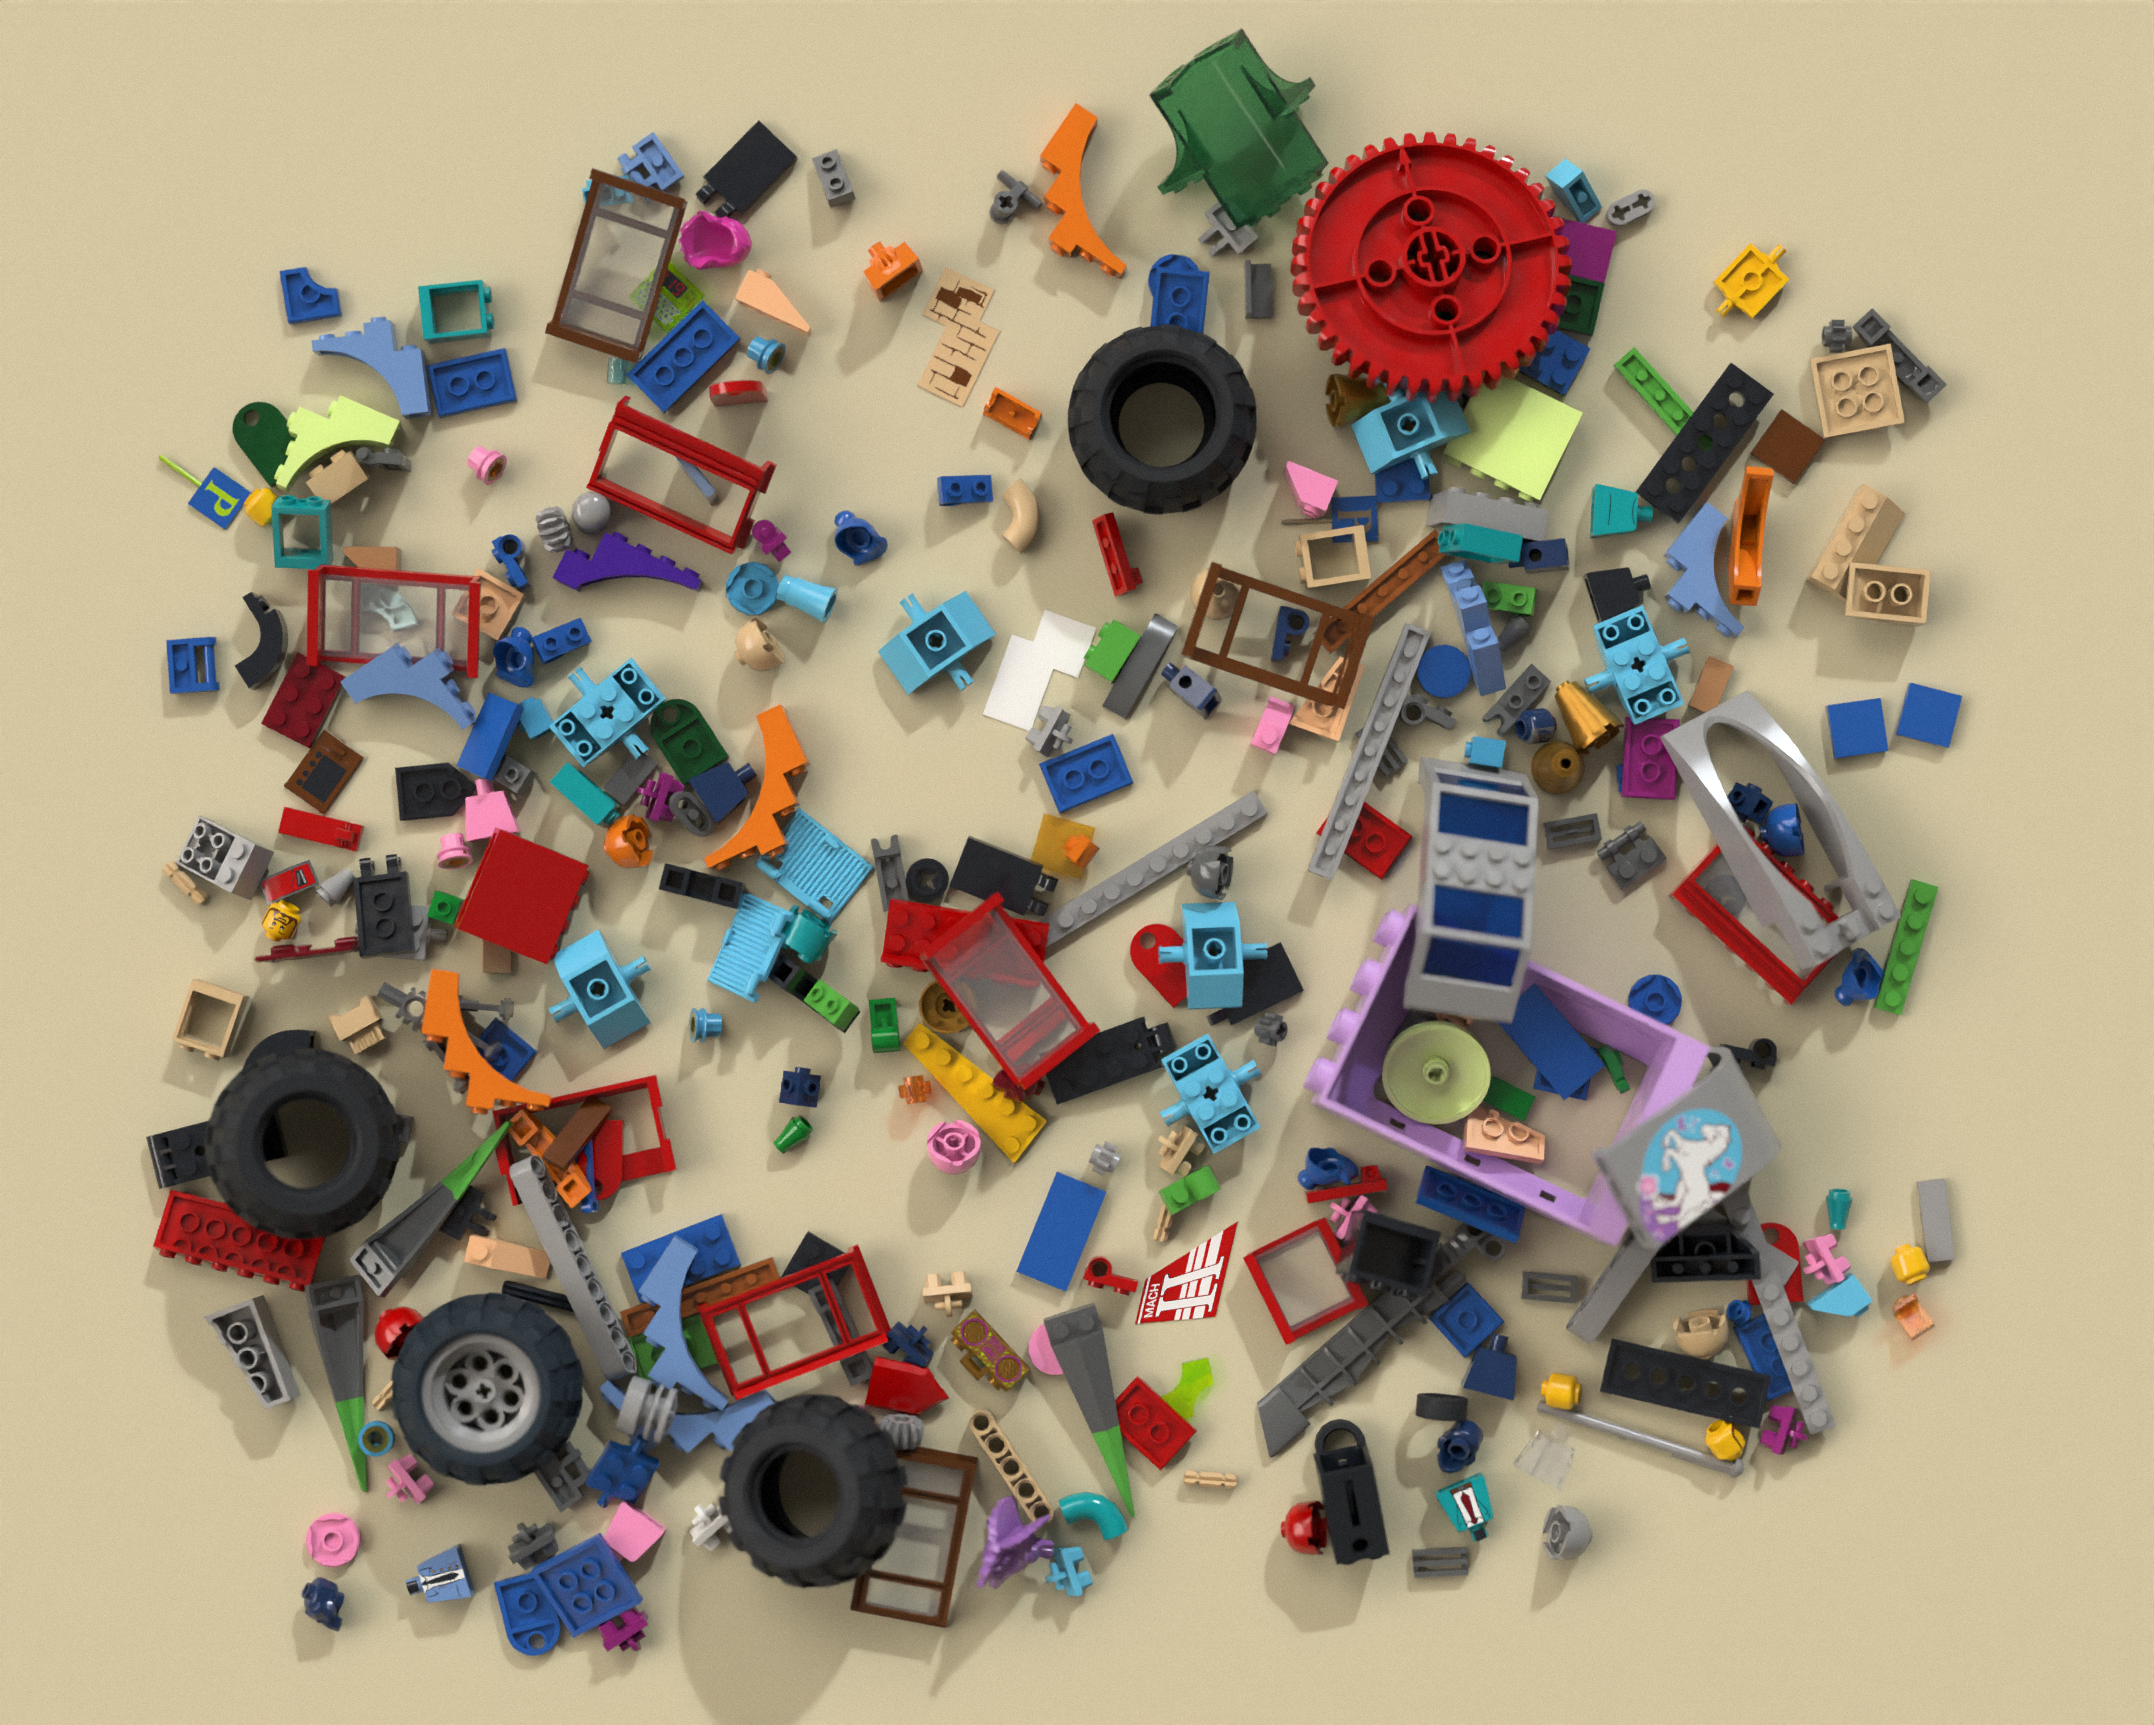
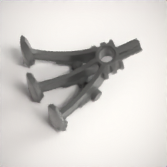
[377,982,514,1094]

